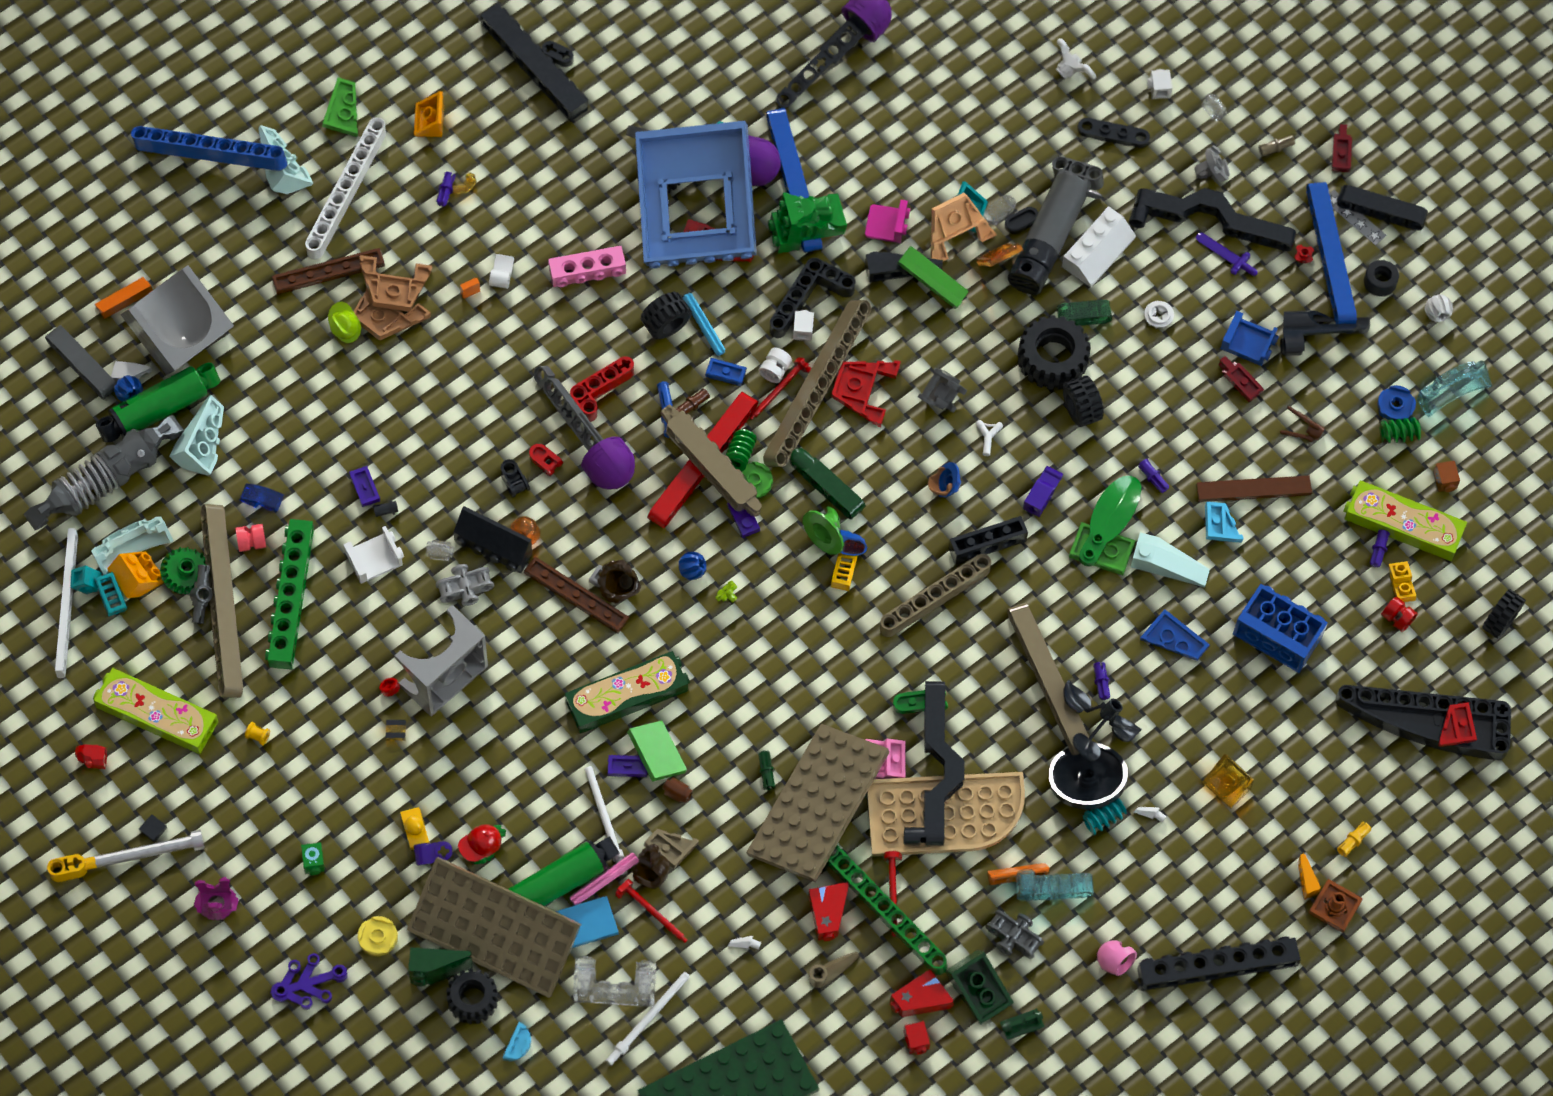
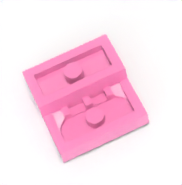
[865,739,905,779]

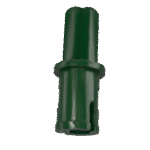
[759,750,776,790]

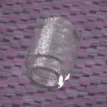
[1201,94,1228,121]
[426,540,455,561]

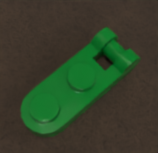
[893,690,948,714]

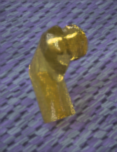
[453,173,477,195]

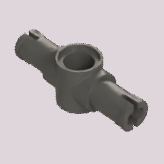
[190,565,213,624]

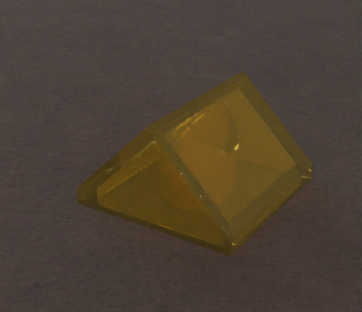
[1202,753,1254,809]

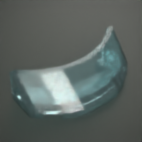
[1417,360,1492,417]

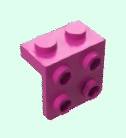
[865,200,911,243]

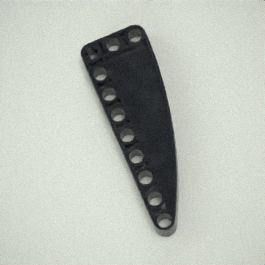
[1335,685,1511,760]

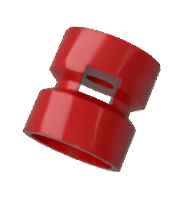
[1381,596,1418,632]

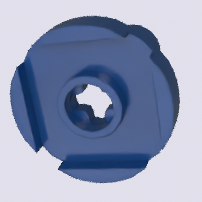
[1377,385,1416,422]

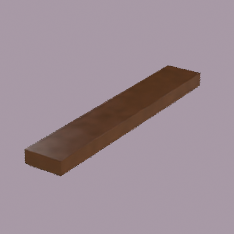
[272,248,385,295]
[1196,475,1312,502]
[524,557,629,634]

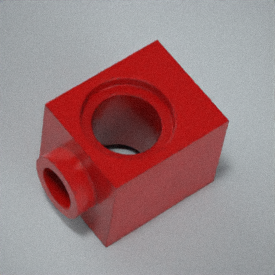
[903,1021,930,1055]

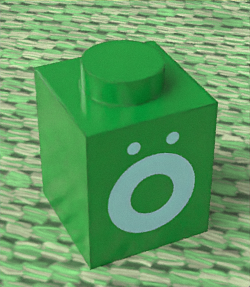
[301,842,325,875]

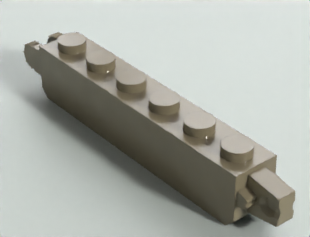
[661,404,762,517]

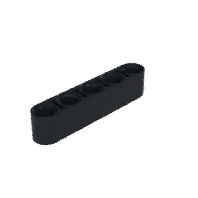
[1336,185,1428,230]

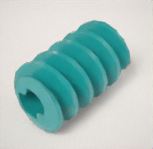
[1083,798,1127,835]

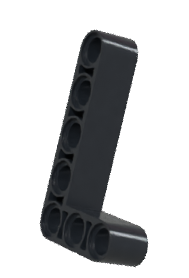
[770,258,856,338]

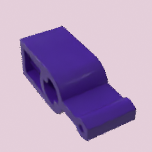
[1023,466,1063,517]

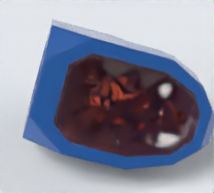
[840,530,868,556]

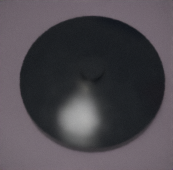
[1049,744,1128,809]

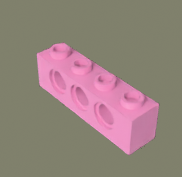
[548,246,626,287]

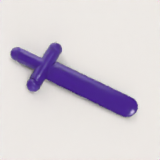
[1196,233,1258,276]

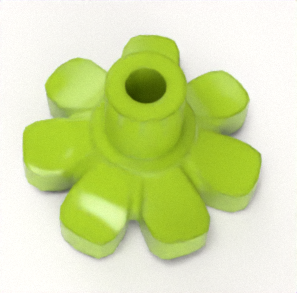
[716,581,737,602]

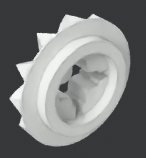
[1144,301,1174,329]

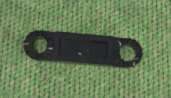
[1078,118,1150,148]

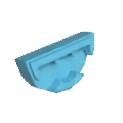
[503,1022,531,1061]

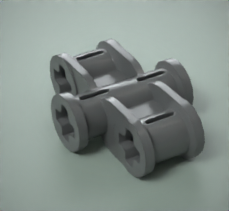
[985,910,1044,959]

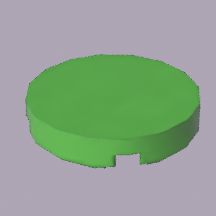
[742,462,773,498]

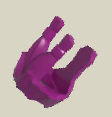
[194,877,238,921]

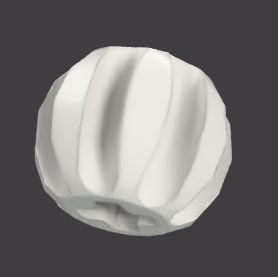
[1425,294,1453,322]

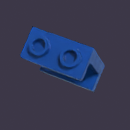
[1220,311,1279,366]

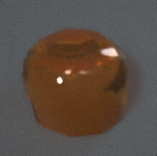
[510,516,541,545]

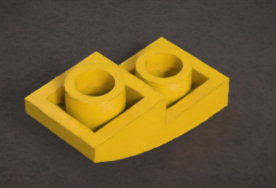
[1389,561,1416,602]

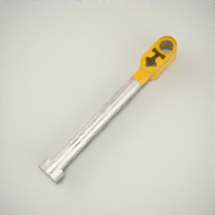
[47,830,204,882]

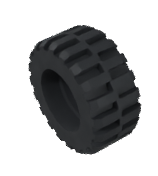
[1017,315,1091,390]

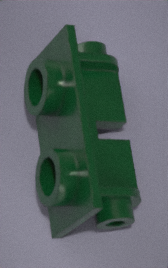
[1000,1009,1045,1041]

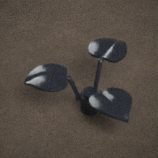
[1063,680,1142,762]

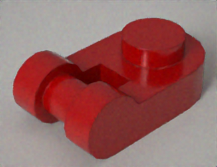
[529,444,564,476]

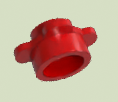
[1295,245,1314,264]

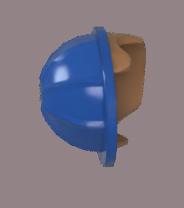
[928,462,961,498]

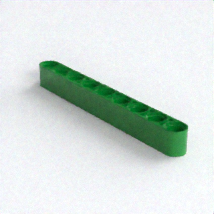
[826,845,948,975]

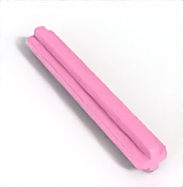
[570,853,639,905]

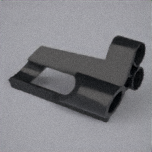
[1280,311,1370,356]

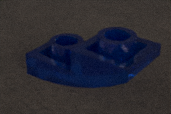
[239,483,284,513]

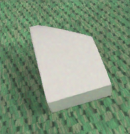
[111,361,152,381]

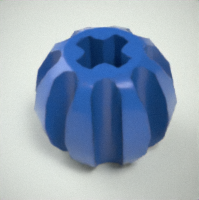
[114,375,143,402]
[679,552,706,580]

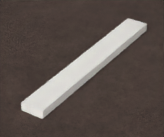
[55,528,78,678]

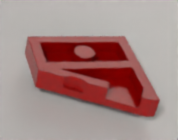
[1438,702,1477,747]

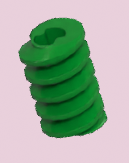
[1379,417,1421,444]
[726,429,757,472]

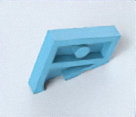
[1205,502,1244,543]

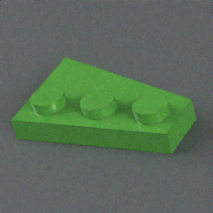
[322,77,358,137]

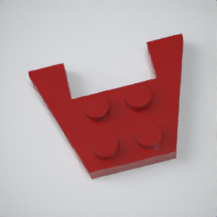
[831,360,901,427]

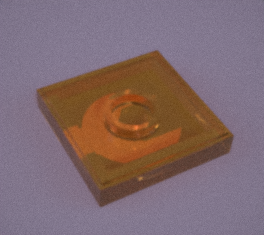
[976,243,1023,267]

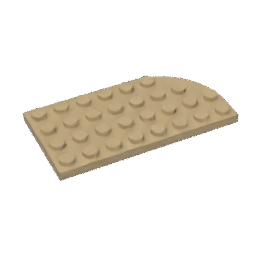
[867,772,1025,857]

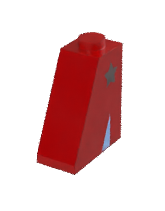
[808,882,849,941]
[890,969,954,1017]

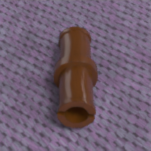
[675,388,710,414]

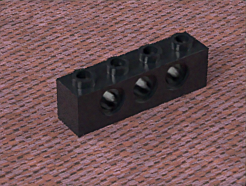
[948,516,1028,565]

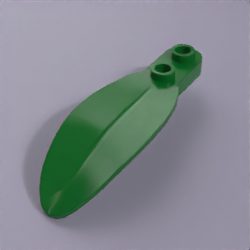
[1079,475,1141,567]

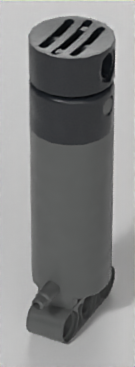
[1007,156,1104,295]

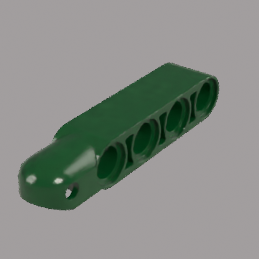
[790,448,866,520]

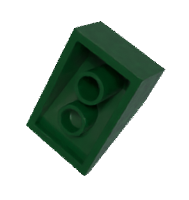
[408,948,473,987]
[945,950,1014,1024]

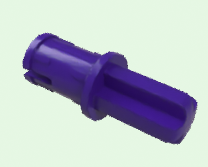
[436,172,456,207]
[1138,459,1169,493]
[1370,530,1390,567]
[1093,662,1110,701]

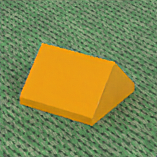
[414,91,444,137]

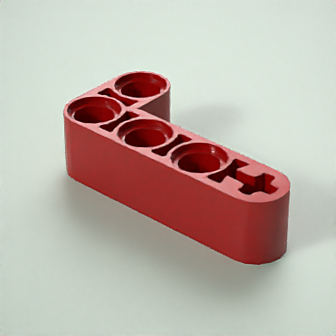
[570,356,634,422]

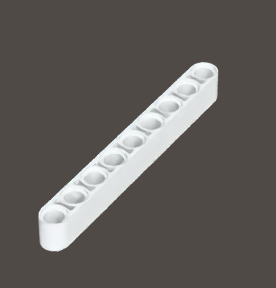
[305,117,386,260]

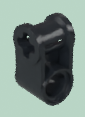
[501,459,530,498]

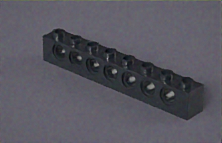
[1137,936,1301,991]

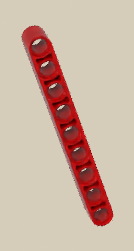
[647,392,758,529]

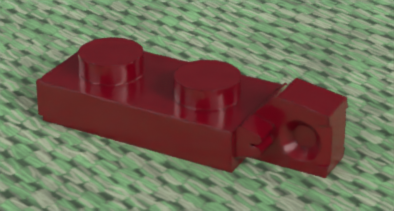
[1331,124,1352,173]
[1218,356,1264,403]

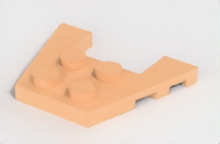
[931,193,996,261]

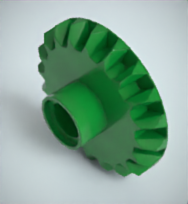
[160,547,206,595]

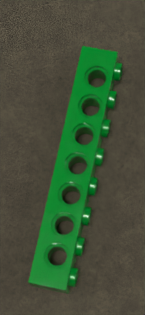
[265,519,314,670]

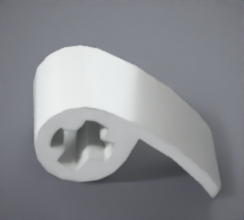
[489,254,514,289]

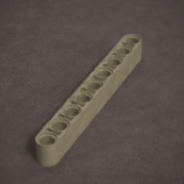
[1007,602,1089,756]

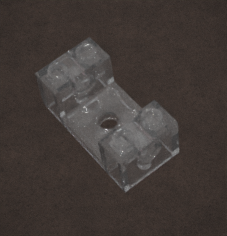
[573,956,657,1007]

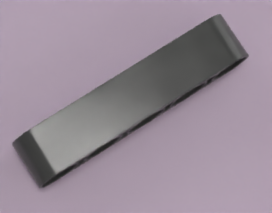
[45,325,117,400]

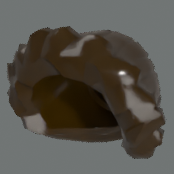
[597,560,641,604]
[632,844,670,889]

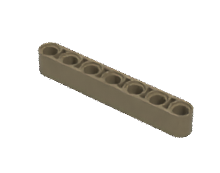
[880,554,991,637]

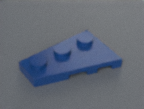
[1140,609,1210,661]

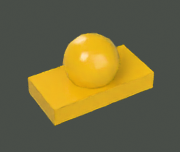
[400,807,429,850]

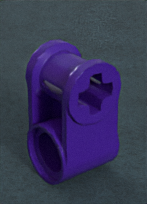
[413,841,453,865]

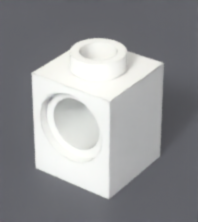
[793,310,814,341]

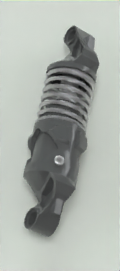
[23,415,184,530]

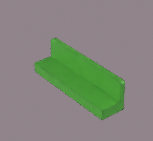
[897,246,968,309]

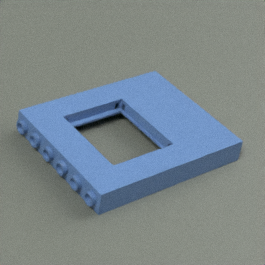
[635,121,757,268]

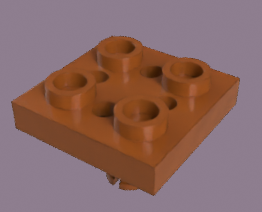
[1309,879,1363,933]

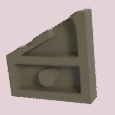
[644,829,699,869]

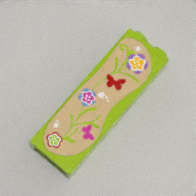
[1343,480,1467,562]
[93,668,219,755]

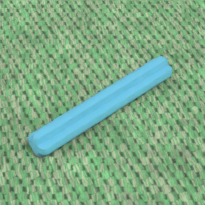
[683,293,725,356]

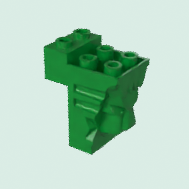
[768,192,847,254]

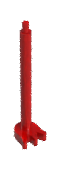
[749,357,811,420]
[884,851,902,937]
[615,879,687,943]

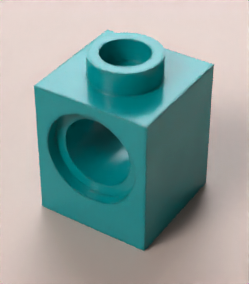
[70,565,102,594]

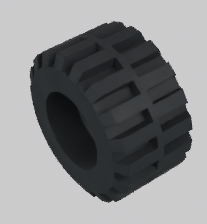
[640,292,692,339]
[1063,375,1104,427]
[446,968,498,1024]

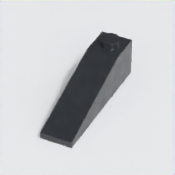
[865,252,943,283]

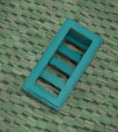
[94,572,127,617]

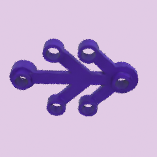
[271,953,348,1010]

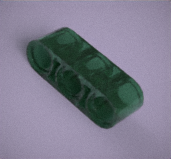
[1057,300,1112,326]

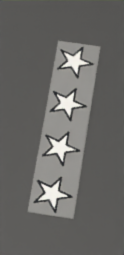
[1330,190,1387,245]

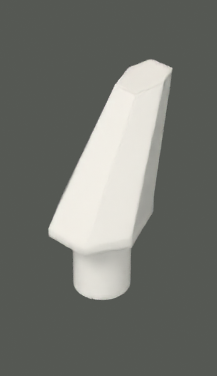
[1134,807,1166,822]
[728,936,761,950]

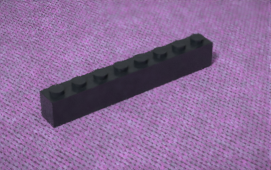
[480,3,588,122]

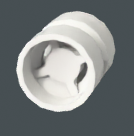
[759,348,792,383]

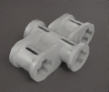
[435,564,495,606]

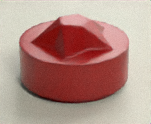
[379,678,400,697]

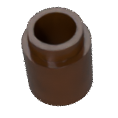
[662,777,693,804]

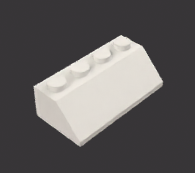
[1062,206,1136,287]

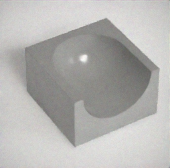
[121,265,234,375]

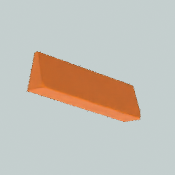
[95,277,153,319]
[987,863,1050,885]

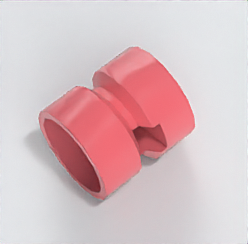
[236,524,266,552]

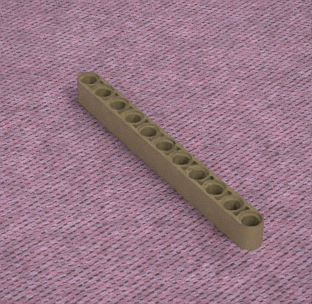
[763,300,871,467]
[201,504,243,698]

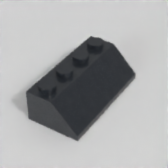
[453,506,532,573]

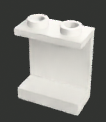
[343,526,404,584]

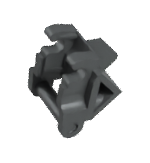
[918,368,968,413]

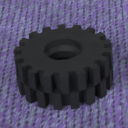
[1482,589,1526,639]

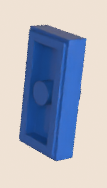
[705,358,747,386]

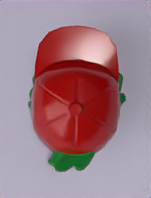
[458,824,506,864]

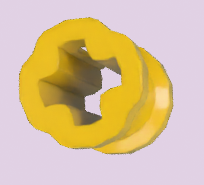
[245,722,270,746]

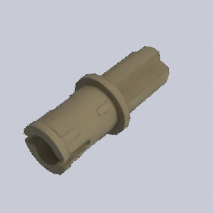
[1258,135,1295,157]

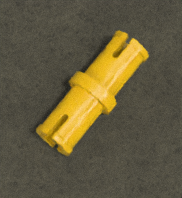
[1337,822,1371,857]

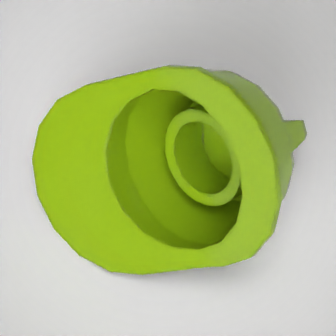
[328,302,361,343]

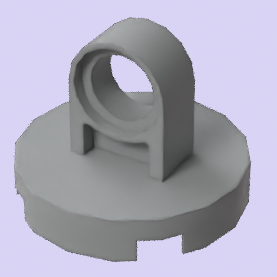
[1194,146,1230,182]

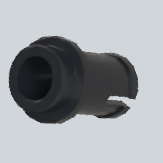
[373,500,399,517]

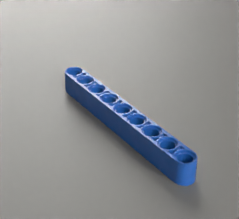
[766,108,822,253]
[131,126,287,171]
[1306,182,1357,324]

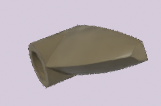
[809,952,859,988]

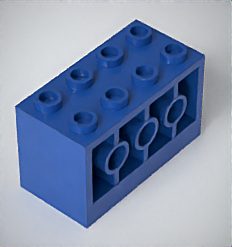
[1233,584,1328,673]

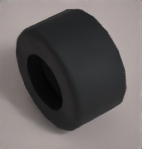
[1364,260,1399,296]

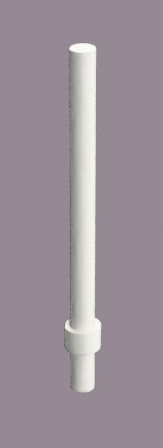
[585,766,627,875]
[606,972,690,1066]

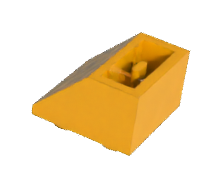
[107,551,164,598]

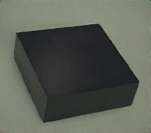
[139,814,167,842]

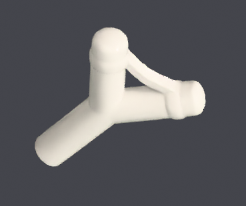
[976,420,1003,456]

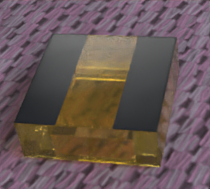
[386,720,406,741]

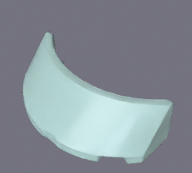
[91,516,174,575]

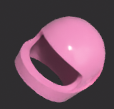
[1097,941,1137,976]

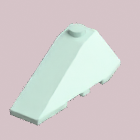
[258,125,313,194]
[169,395,224,476]
[1131,532,1210,587]

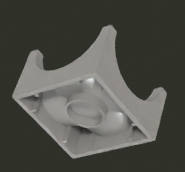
[394,605,488,716]

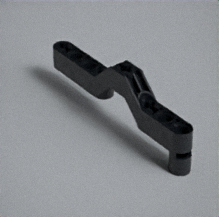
[1129,188,1297,251]
[904,681,964,846]

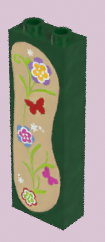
[565,651,690,734]

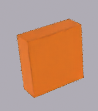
[460,278,480,299]

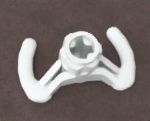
[1056,38,1096,80]

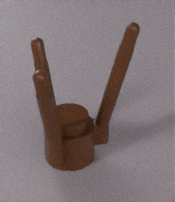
[1280,406,1325,442]

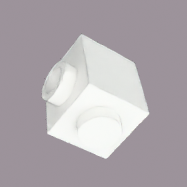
[1147,69,1172,99]

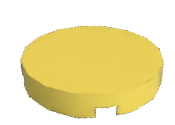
[358,916,398,956]

